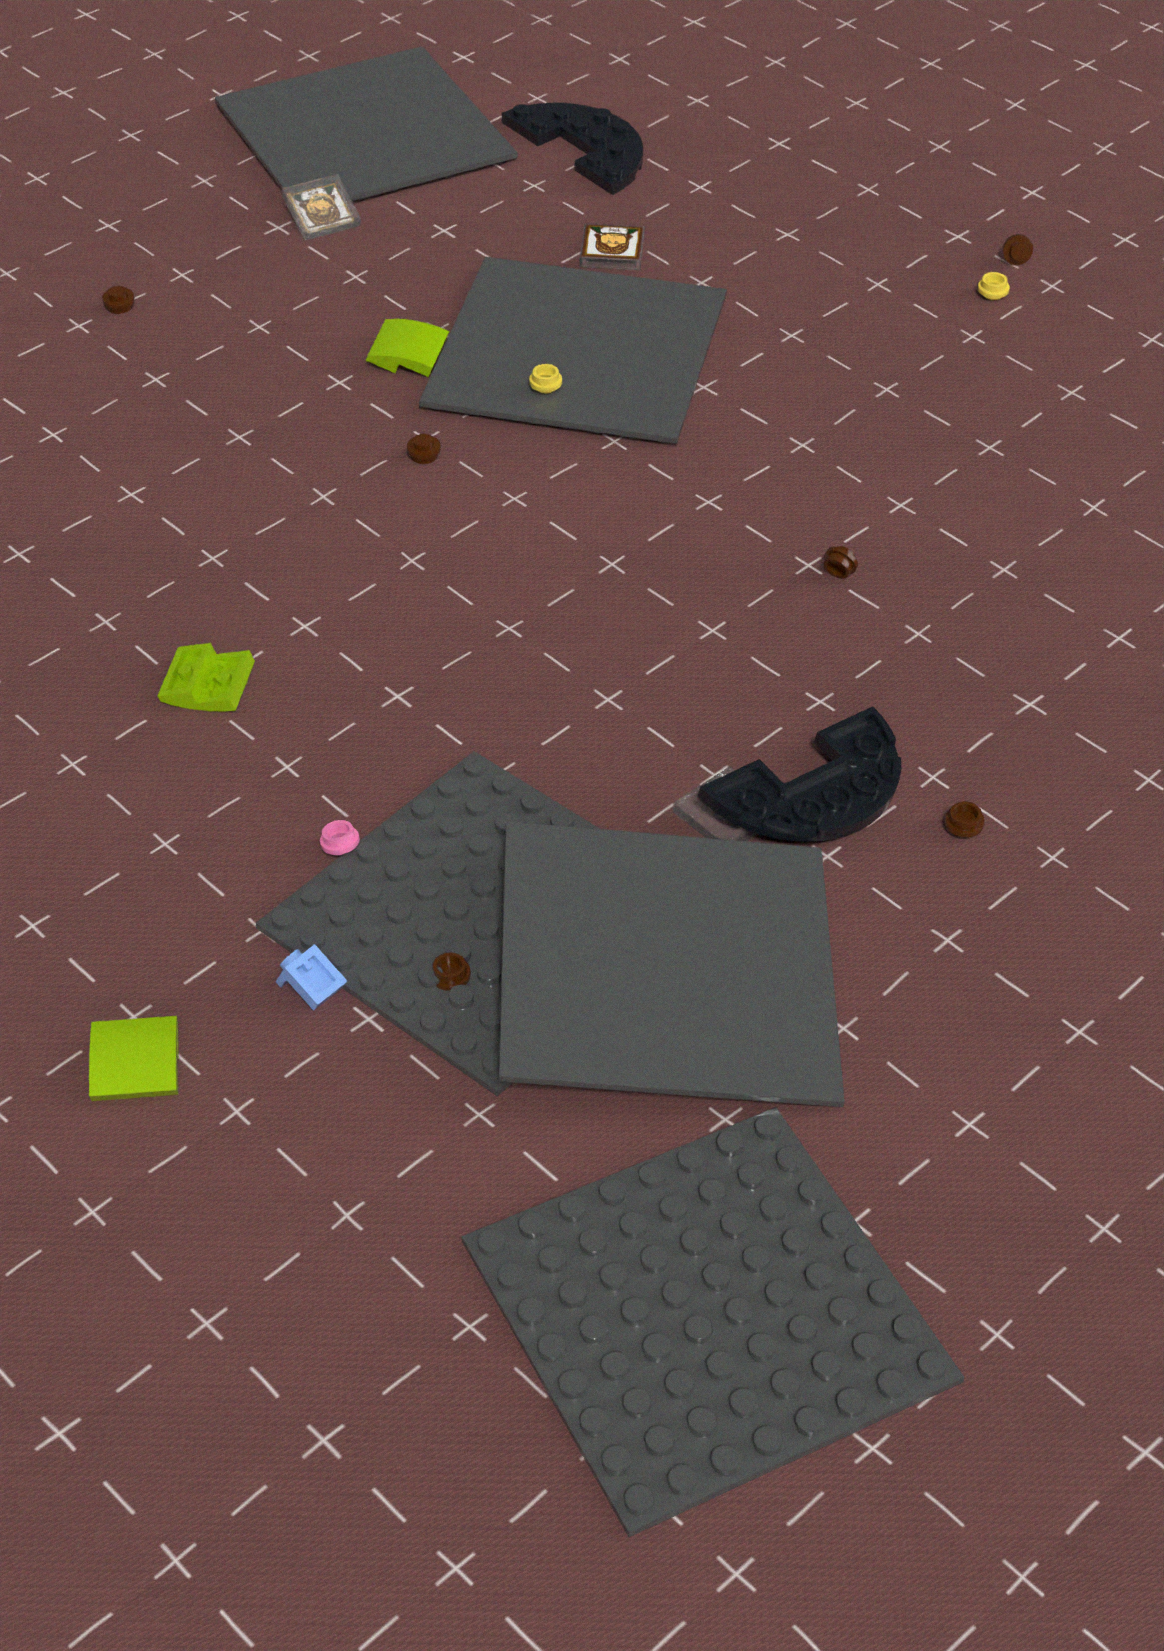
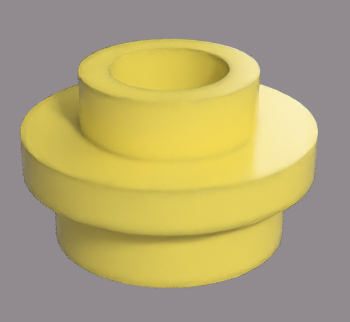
[978,272,1010,300]
[529,364,562,394]

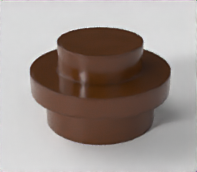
[1002,234,1033,265]
[102,286,134,314]
[407,434,441,464]
[823,546,858,579]
[945,801,985,838]
[433,952,471,991]

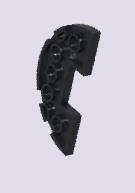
[502,103,643,195]
[697,706,902,842]

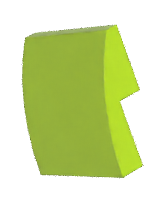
[366,319,449,377]
[158,643,255,712]
[89,1016,179,1101]

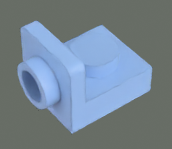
[275,944,347,1011]

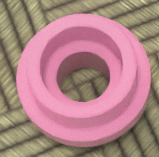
[320,820,360,856]

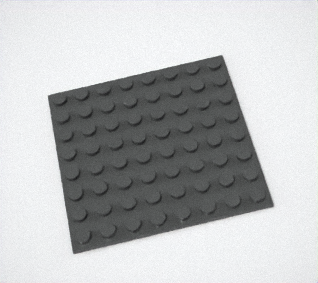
[215,46,518,202]
[419,257,727,444]
[256,751,600,1097]
[498,821,845,1107]
[462,1107,965,1537]

